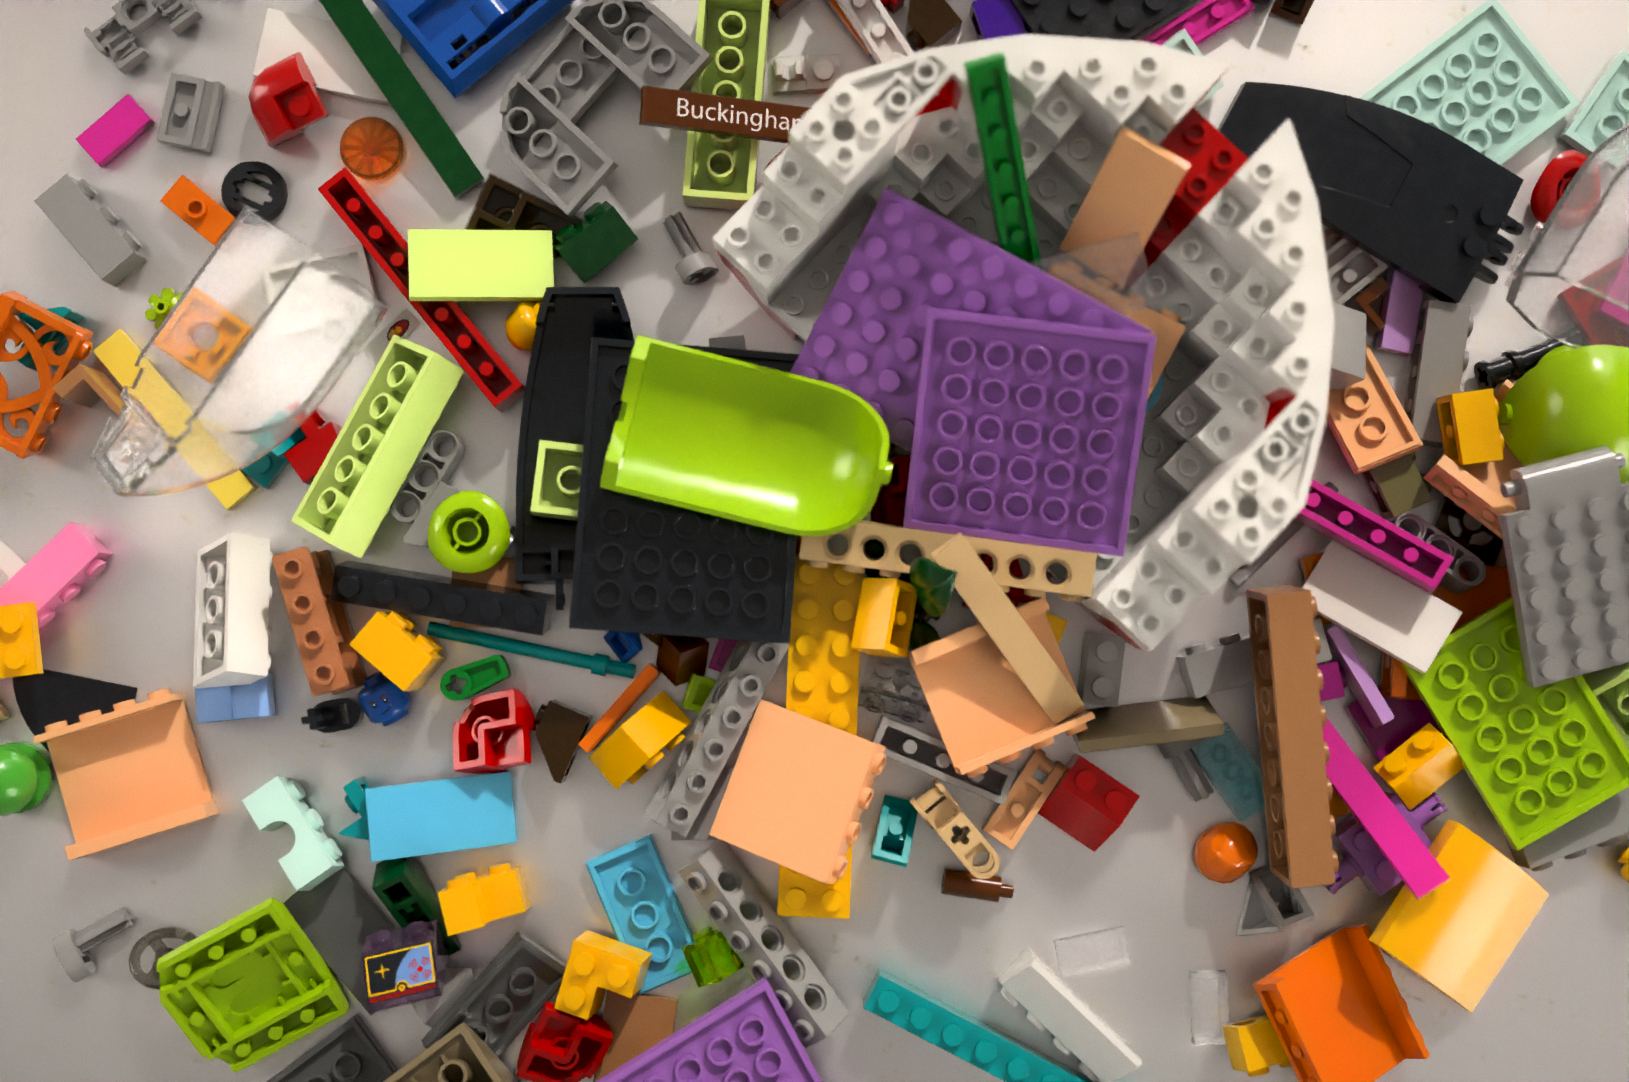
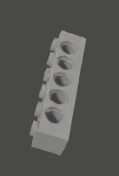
[645,640,790,837]
[678,840,850,1048]

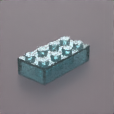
[1190,722,1265,822]

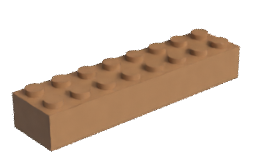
[1246,585,1339,889]

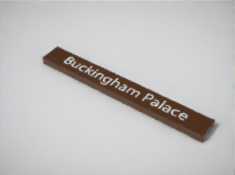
[639,85,811,144]

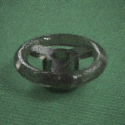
[129,927,197,990]

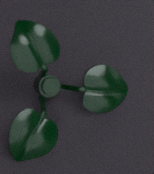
[865,539,957,651]

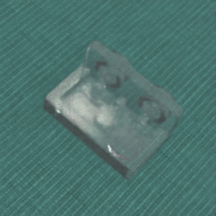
[858,655,930,723]

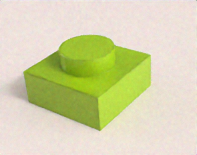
[681,673,717,713]

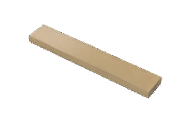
[930,532,1084,725]

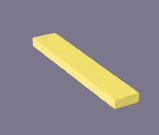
[93,329,257,511]

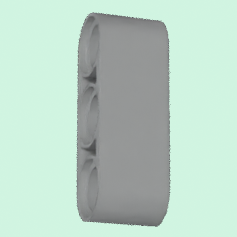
[390,430,465,525]
[1391,512,1486,594]

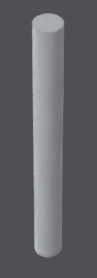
[1229,482,1339,588]

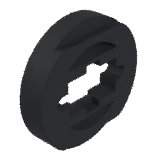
[221,161,288,225]

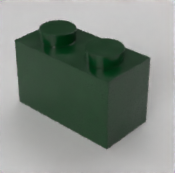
[553,201,638,283]

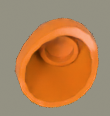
[1193,822,1258,883]

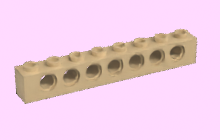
[799,520,1097,602]

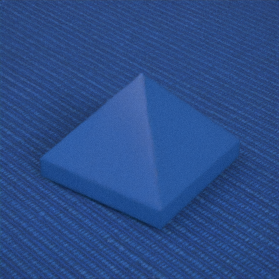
[603,631,643,663]

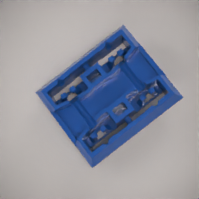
[372,0,575,99]

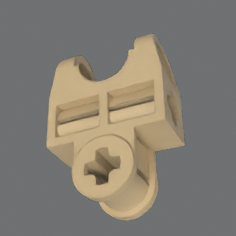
[910,778,1000,879]

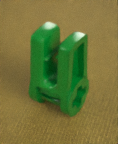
[440,655,512,701]

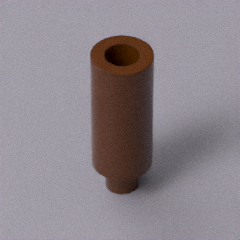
[941,868,1014,902]

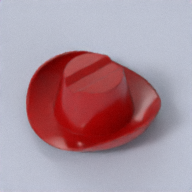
[1530,150,1602,231]

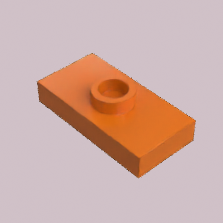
[160,174,239,247]

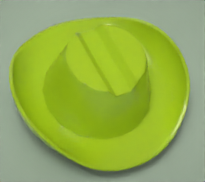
[427,491,510,573]

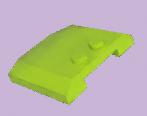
[156,897,349,1072]

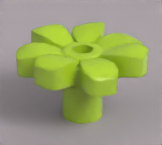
[145,288,185,331]

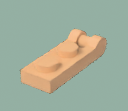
[982,749,1066,850]

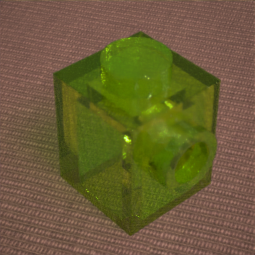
[681,926,745,987]

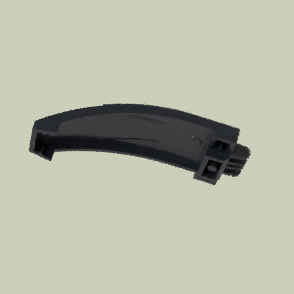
[1217,82,1524,303]
[515,287,634,610]

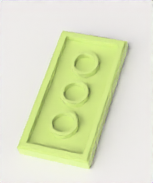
[408,229,554,301]

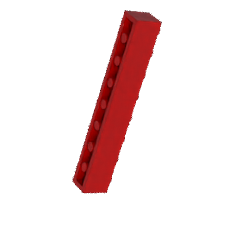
[318,167,525,413]

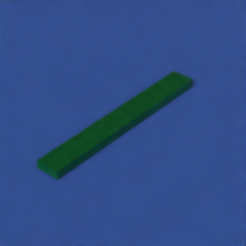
[318,0,485,199]

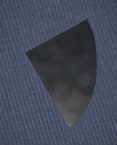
[13,669,137,751]

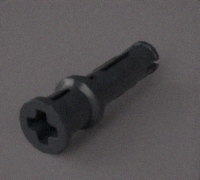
[1474,329,1584,390]

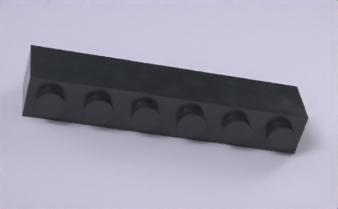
[331,560,555,635]

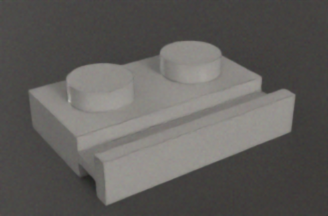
[156,73,225,153]
[1325,238,1388,305]

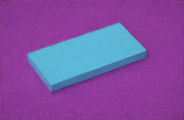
[364,771,517,862]
[585,834,706,995]

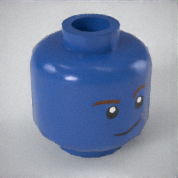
[357,671,411,726]

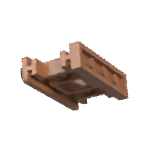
[272,547,367,696]

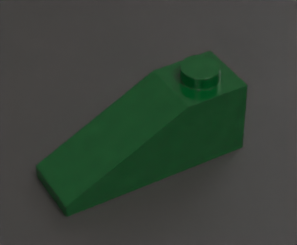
[372,857,461,962]

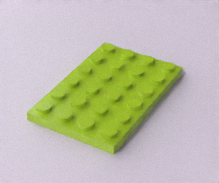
[1400,596,1629,851]

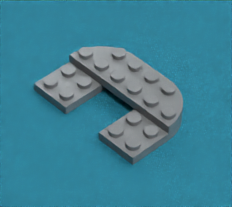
[499,0,713,218]

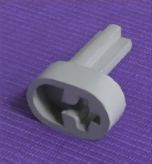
[663,212,719,285]
[1157,738,1214,802]
[53,907,133,982]

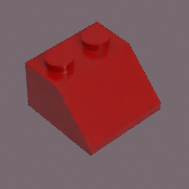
[1038,753,1140,852]

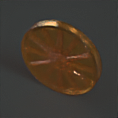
[340,117,404,180]

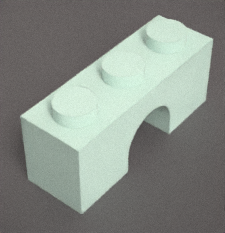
[242,776,345,891]

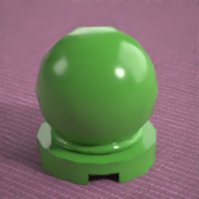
[0,743,54,816]

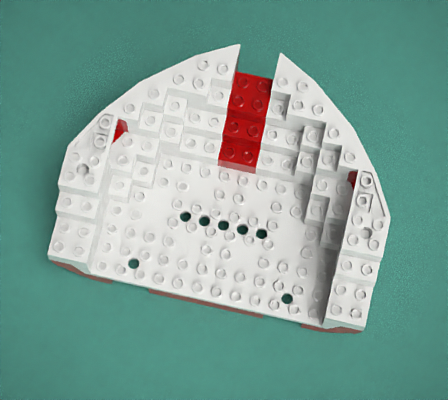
[712,34,1334,650]

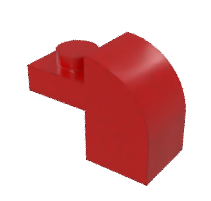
[284,401,342,485]

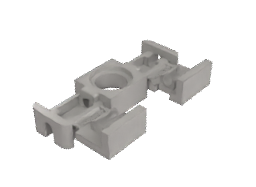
[84,0,202,75]

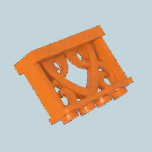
[0,291,93,459]

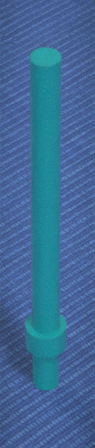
[427,621,636,679]

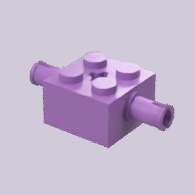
[1324,791,1448,896]

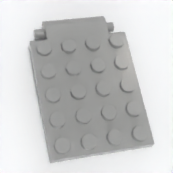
[1499,446,1629,688]

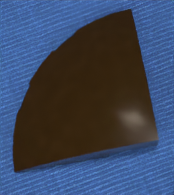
[464,172,582,260]

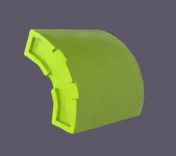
[600,335,893,536]
[1497,345,1629,483]

